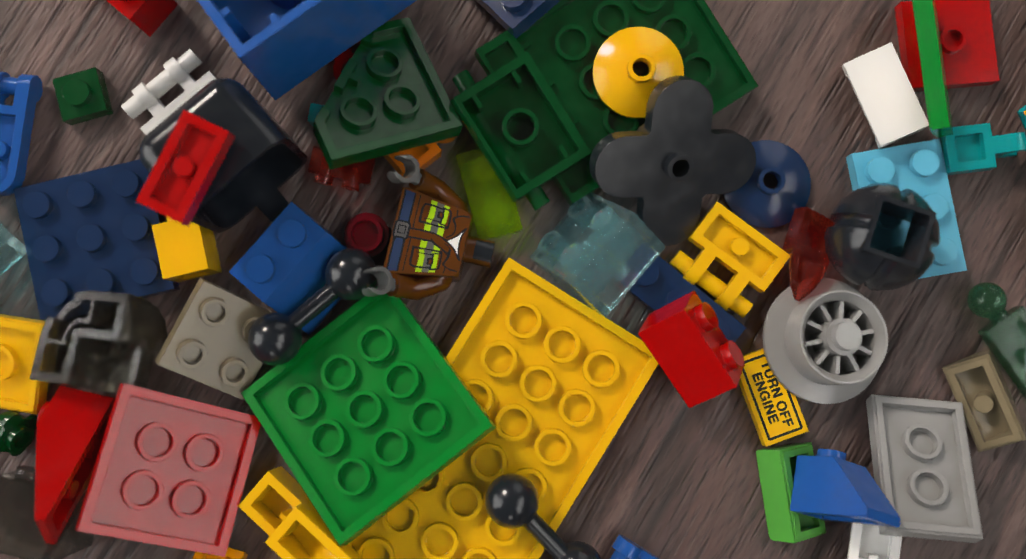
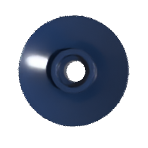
[723,140,811,229]

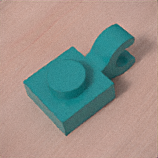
[938,123,1026,175]

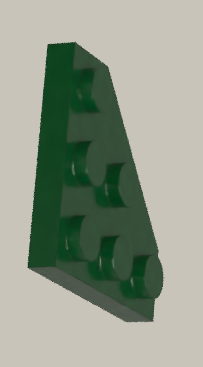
[313,17,463,170]

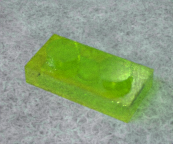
[456,149,523,240]

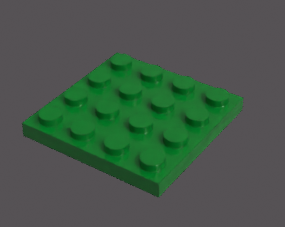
[241,287,496,546]

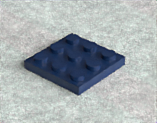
[13,159,180,321]

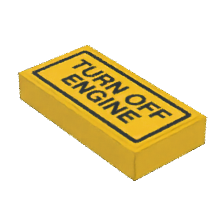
[739,348,809,447]

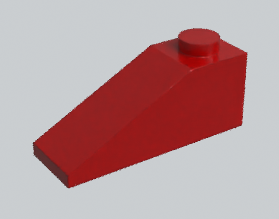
[34,385,115,545]

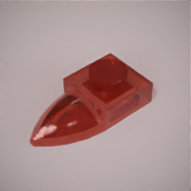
[782,206,834,301]

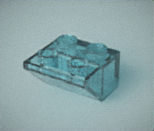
[530,192,666,318]

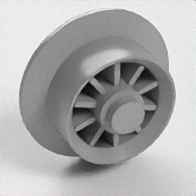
[762,277,888,404]

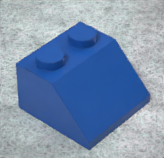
[229,201,347,334]

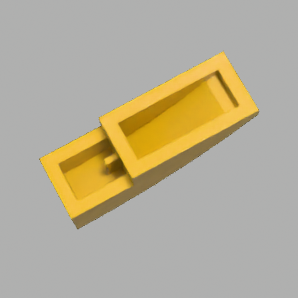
[238,466,361,559]

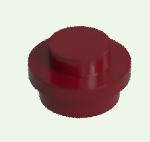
[344,213,390,257]

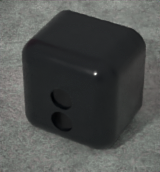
[139,78,308,233]

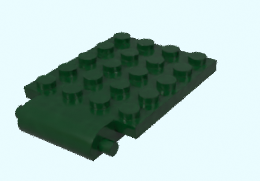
[450,0,758,211]

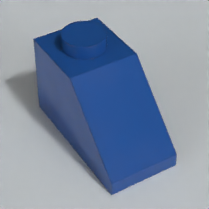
[790,449,901,528]

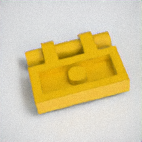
[669,201,791,318]

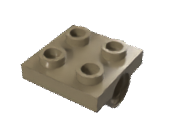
[155,277,275,400]

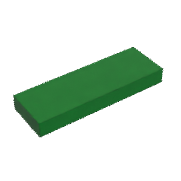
[912,0,954,138]

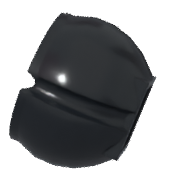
[824,183,940,291]

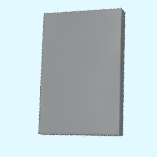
[866,394,983,543]

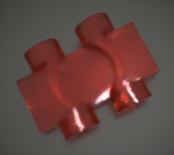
[308,146,376,192]

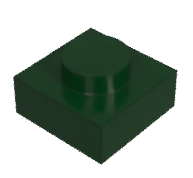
[52,67,114,125]

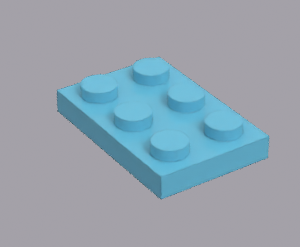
[846,138,967,279]

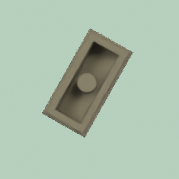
[942,348,1026,452]

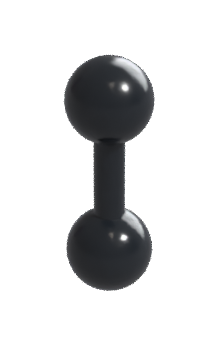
[248,248,377,365]
[485,473,601,559]

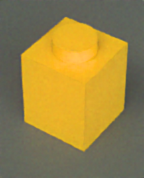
[152,216,222,282]

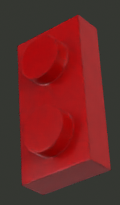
[136,110,236,227]

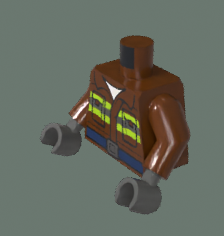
[362,154,496,300]

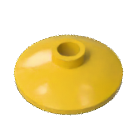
[592,27,684,119]

